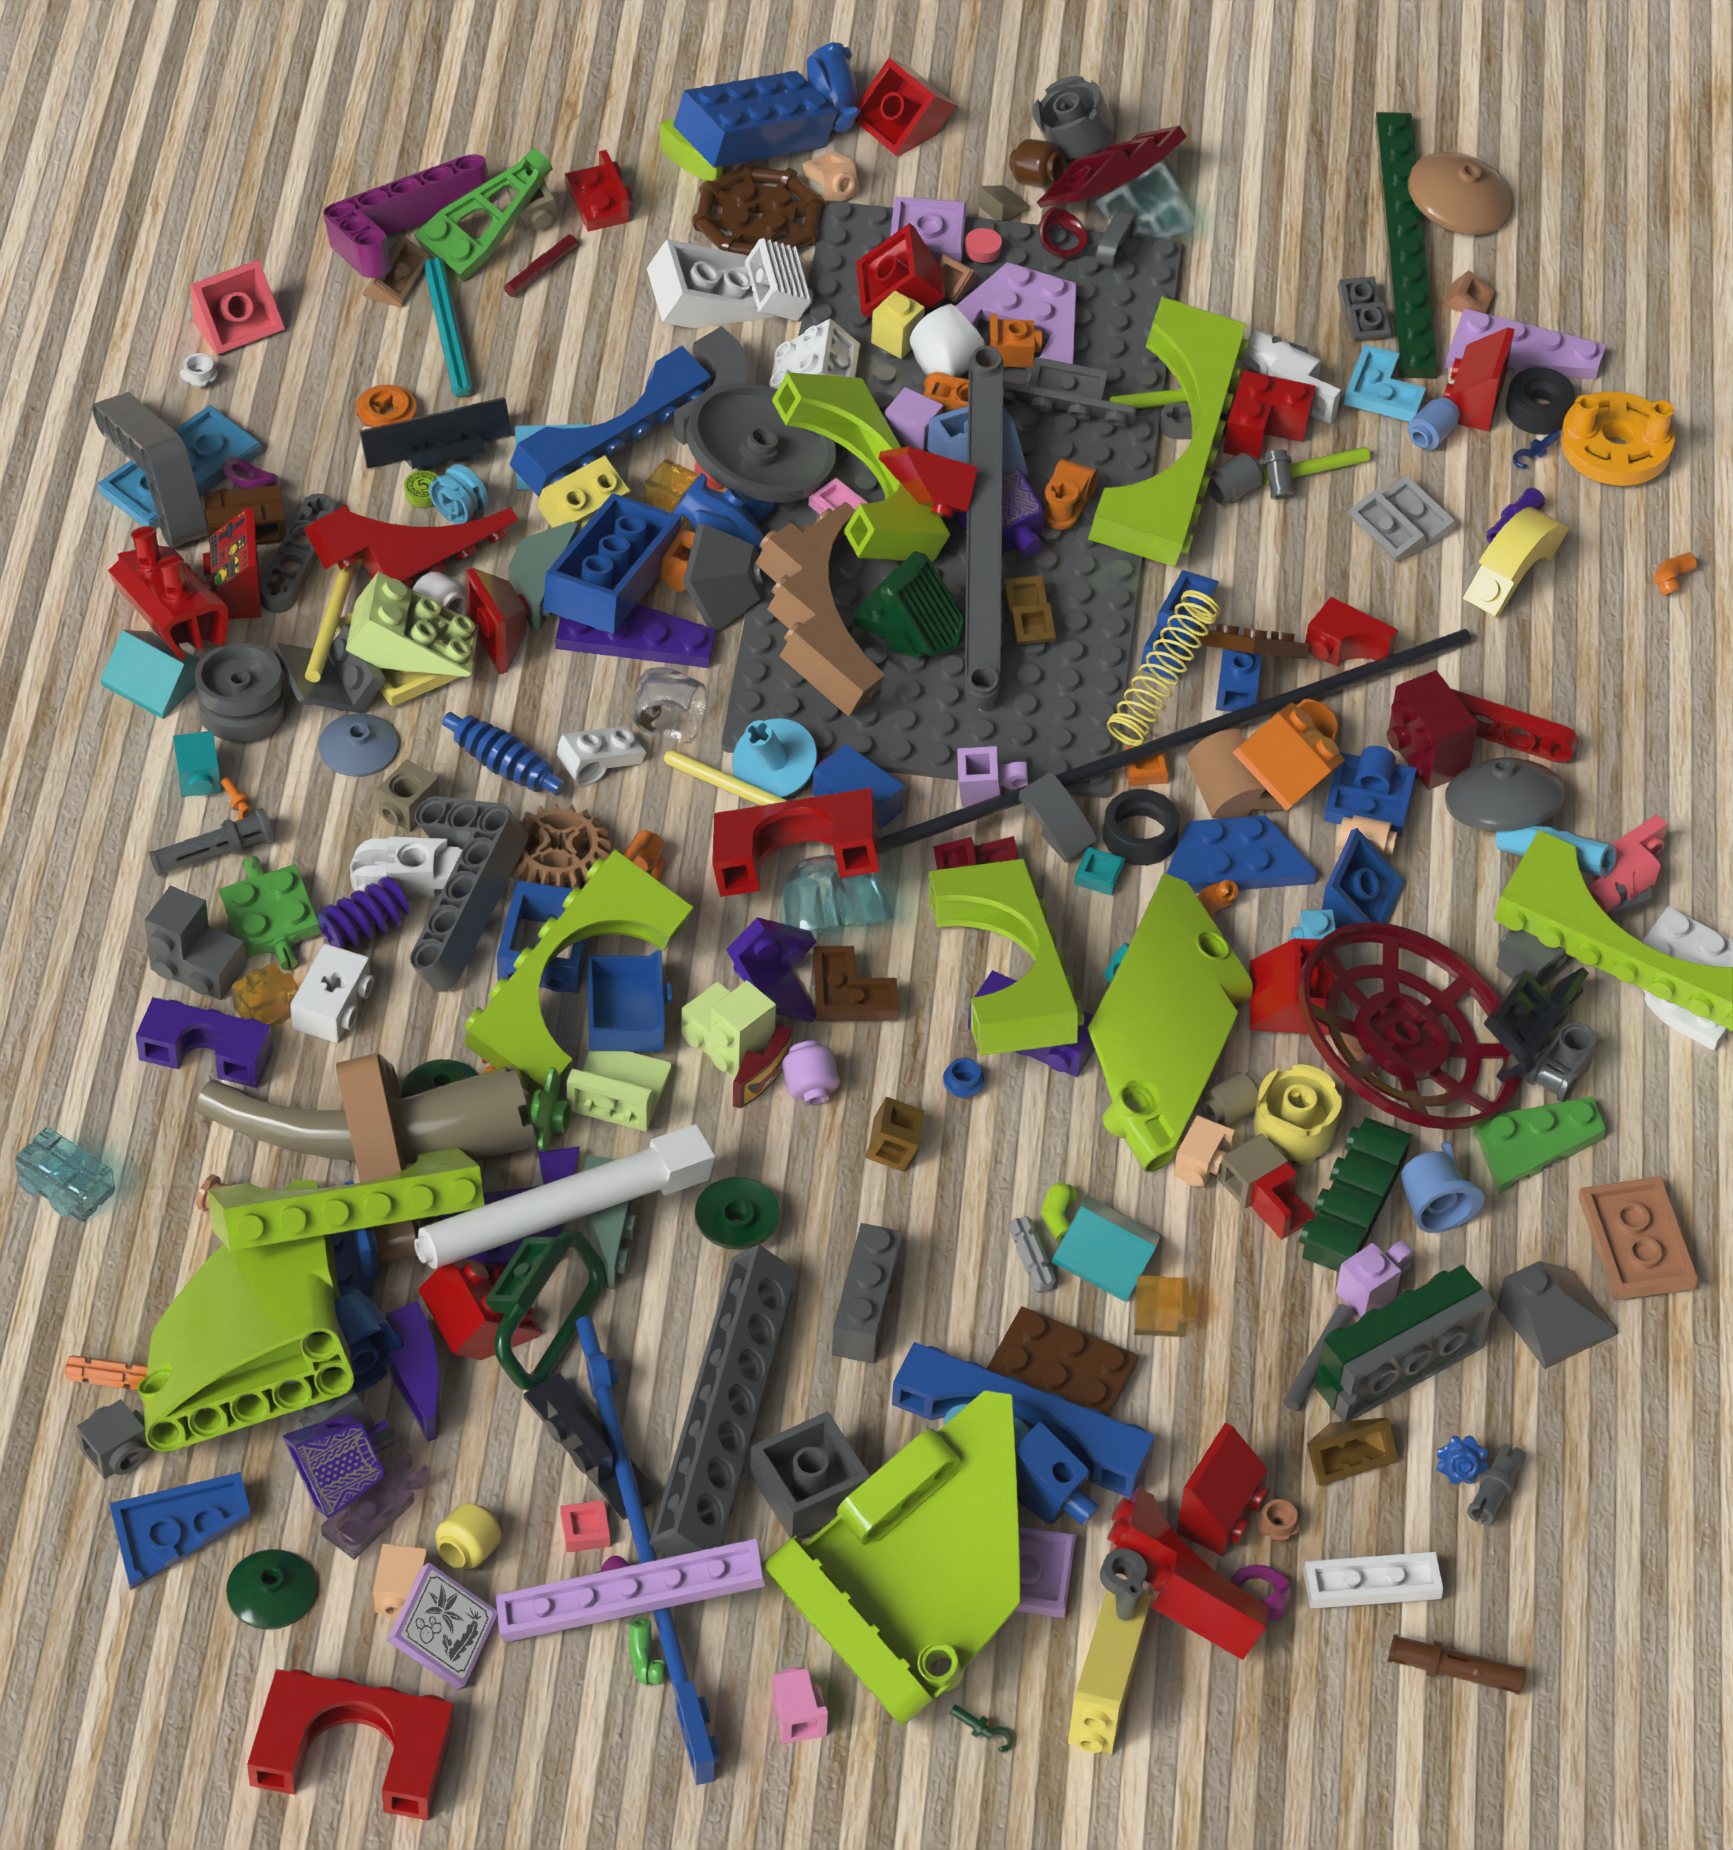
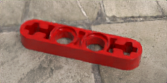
[1452,689,1578,763]

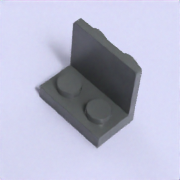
[273,624,386,713]

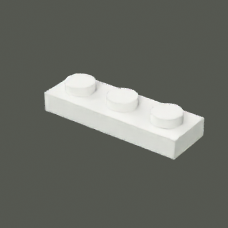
[1303,1552,1443,1609]

